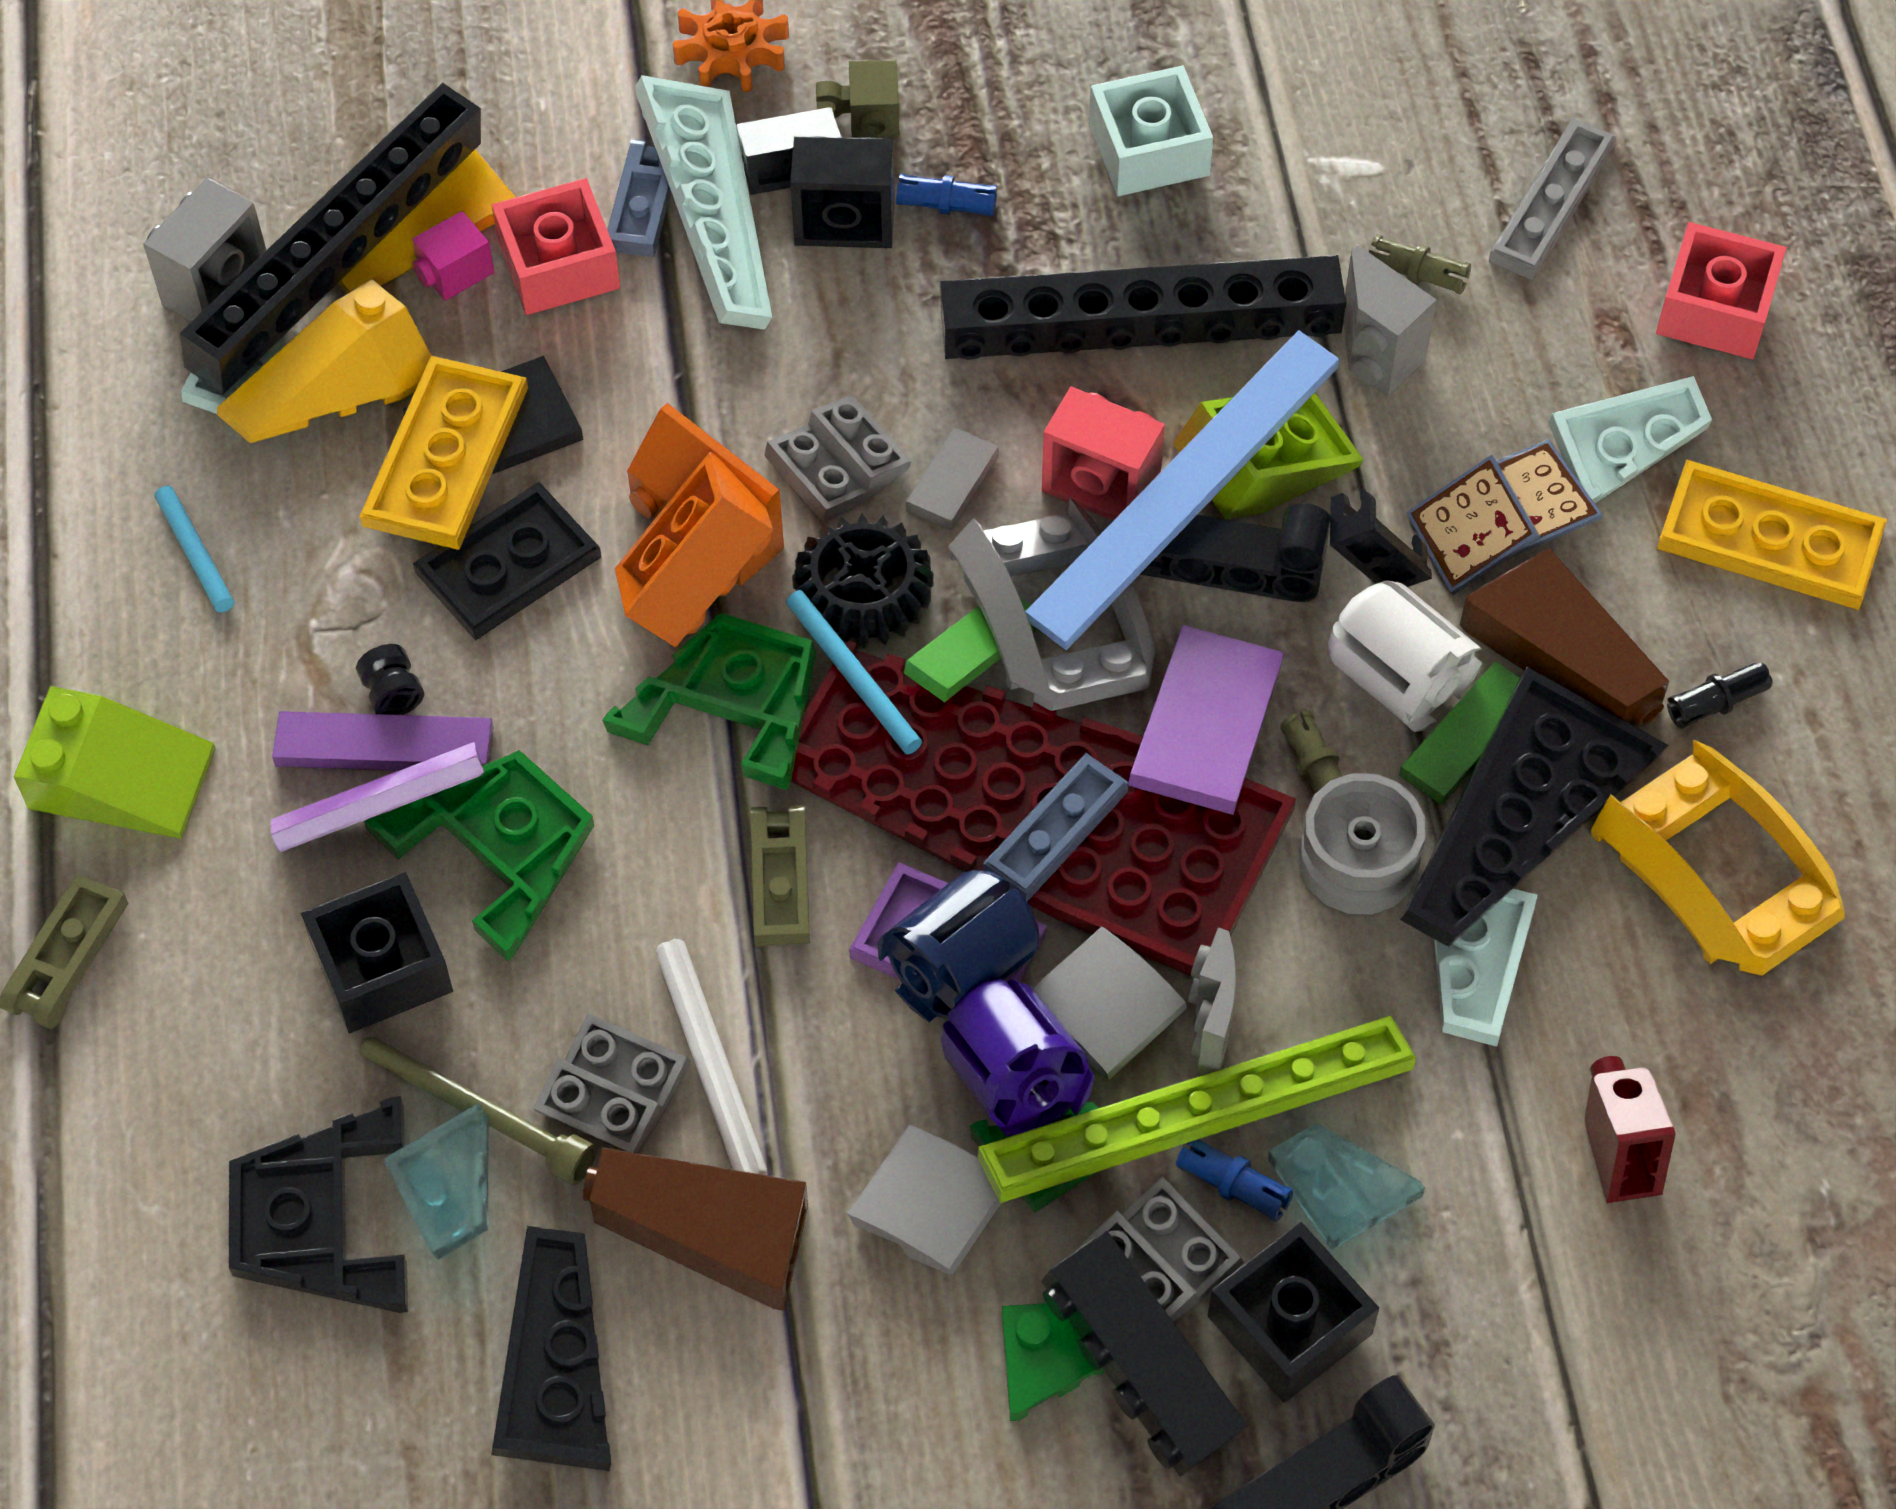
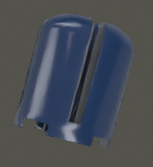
[877,870,1039,1023]

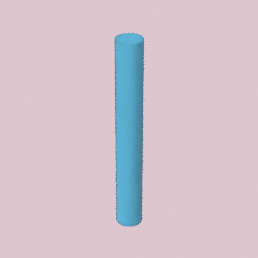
[154,486,235,613]

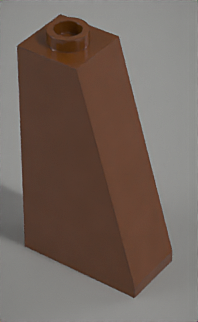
[1460,548,1670,727]
[583,1148,808,1311]

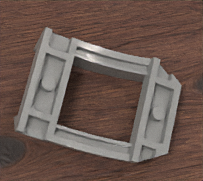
[948,498,1156,711]

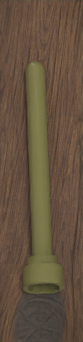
[360,1037,597,1186]

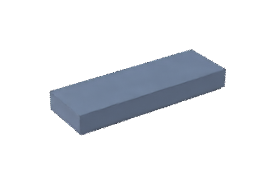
[983,753,1129,901]

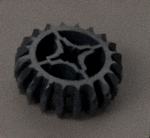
[792,513,934,648]

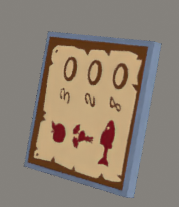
[1497,439,1603,557]
[1406,455,1540,595]

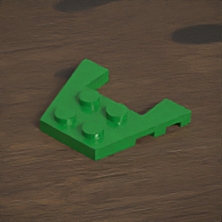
[602,613,816,790]
[364,750,594,961]

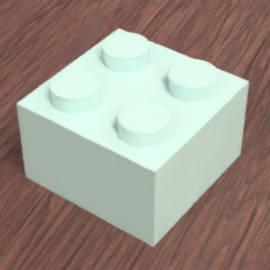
[1089,65,1213,197]

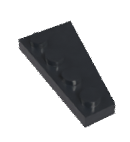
[491,1225,611,1471]

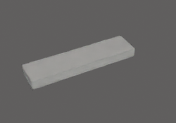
[1489,118,1617,280]

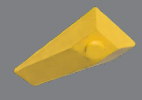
[217,279,432,443]

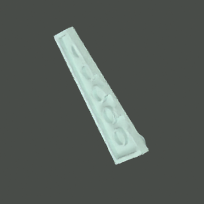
[635,75,772,330]

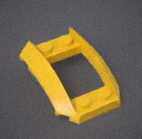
[1591,740,1845,976]

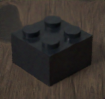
[790,136,895,248]
[301,872,454,1034]
[1207,1222,1379,1403]

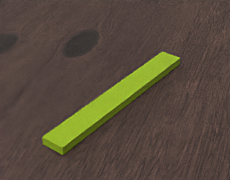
[978,1015,1416,1203]

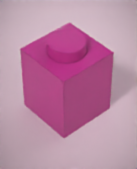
[412,211,495,301]

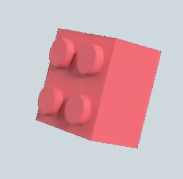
[491,178,621,315]
[1656,222,1787,360]
[1042,386,1165,521]

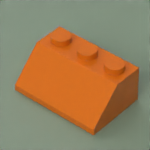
[627,403,784,586]
[615,452,773,647]

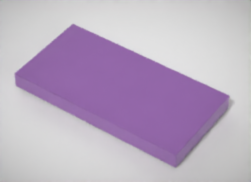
[1128,625,1284,815]

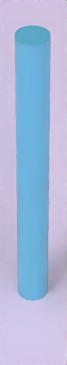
[786,590,922,754]

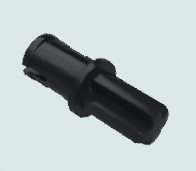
[1667,663,1773,729]

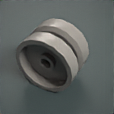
[1299,773,1426,915]

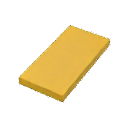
[338,149,516,294]
[359,356,528,550]
[1657,459,1887,610]

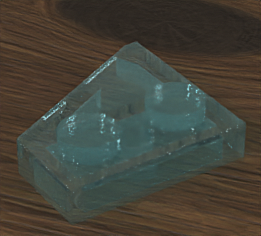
[383,1103,489,1259]
[1267,1123,1425,1250]

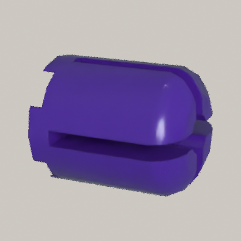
[941,979,1095,1137]

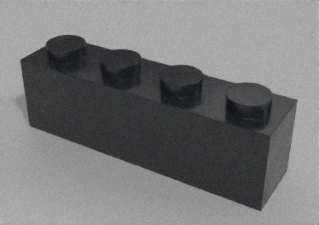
[1041,1230,1248,1477]

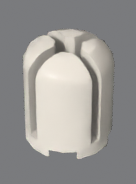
[1328,581,1482,732]

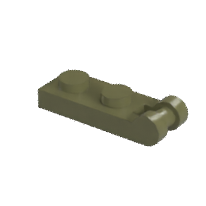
[750,805,810,946]
[0,874,129,1029]

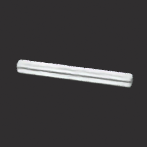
[656,939,767,1175]

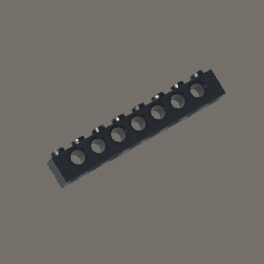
[180,82,481,395]
[940,255,1346,360]

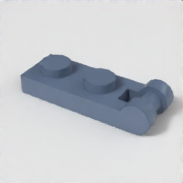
[607,139,671,257]

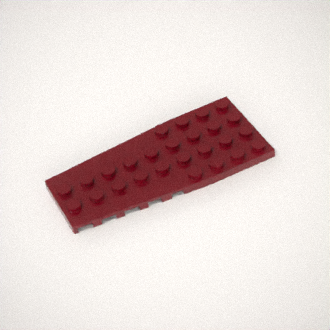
[791,641,1296,976]

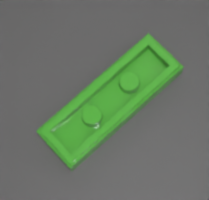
[904,598,1038,702]
[1399,661,1520,805]

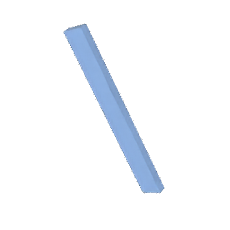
[1025,330,1339,650]

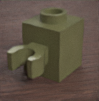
[816,59,900,138]

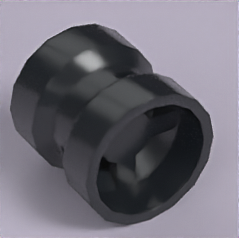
[356,644,425,715]

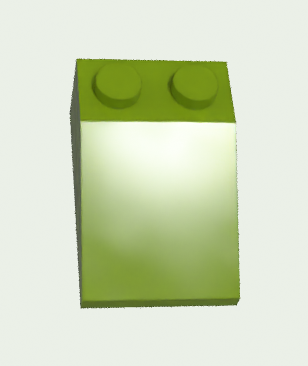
[1173,393,1364,520]
[13,686,216,839]

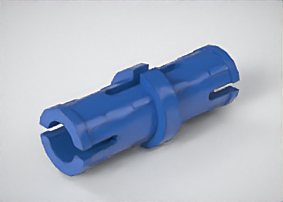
[896,173,997,217]
[1176,1139,1294,1222]

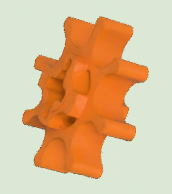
[673,0,789,92]

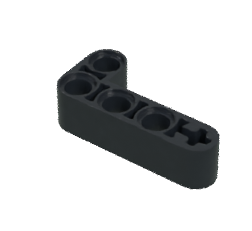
[1139,503,1330,602]
[1211,1375,1435,1509]

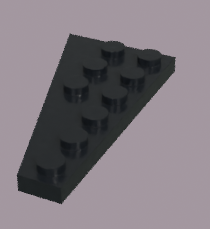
[1400,667,1669,947]

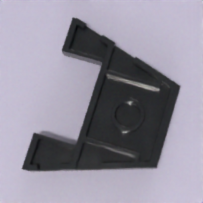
[229,1096,408,1313]

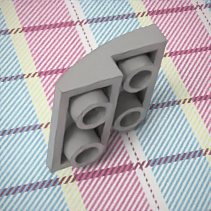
[764,394,911,523]
[1032,926,1187,1080]
[1188,928,1236,1077]
[533,1013,691,1153]
[847,1124,1001,1275]
[1075,1176,1244,1322]

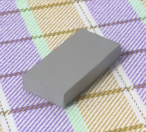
[906,427,999,531]

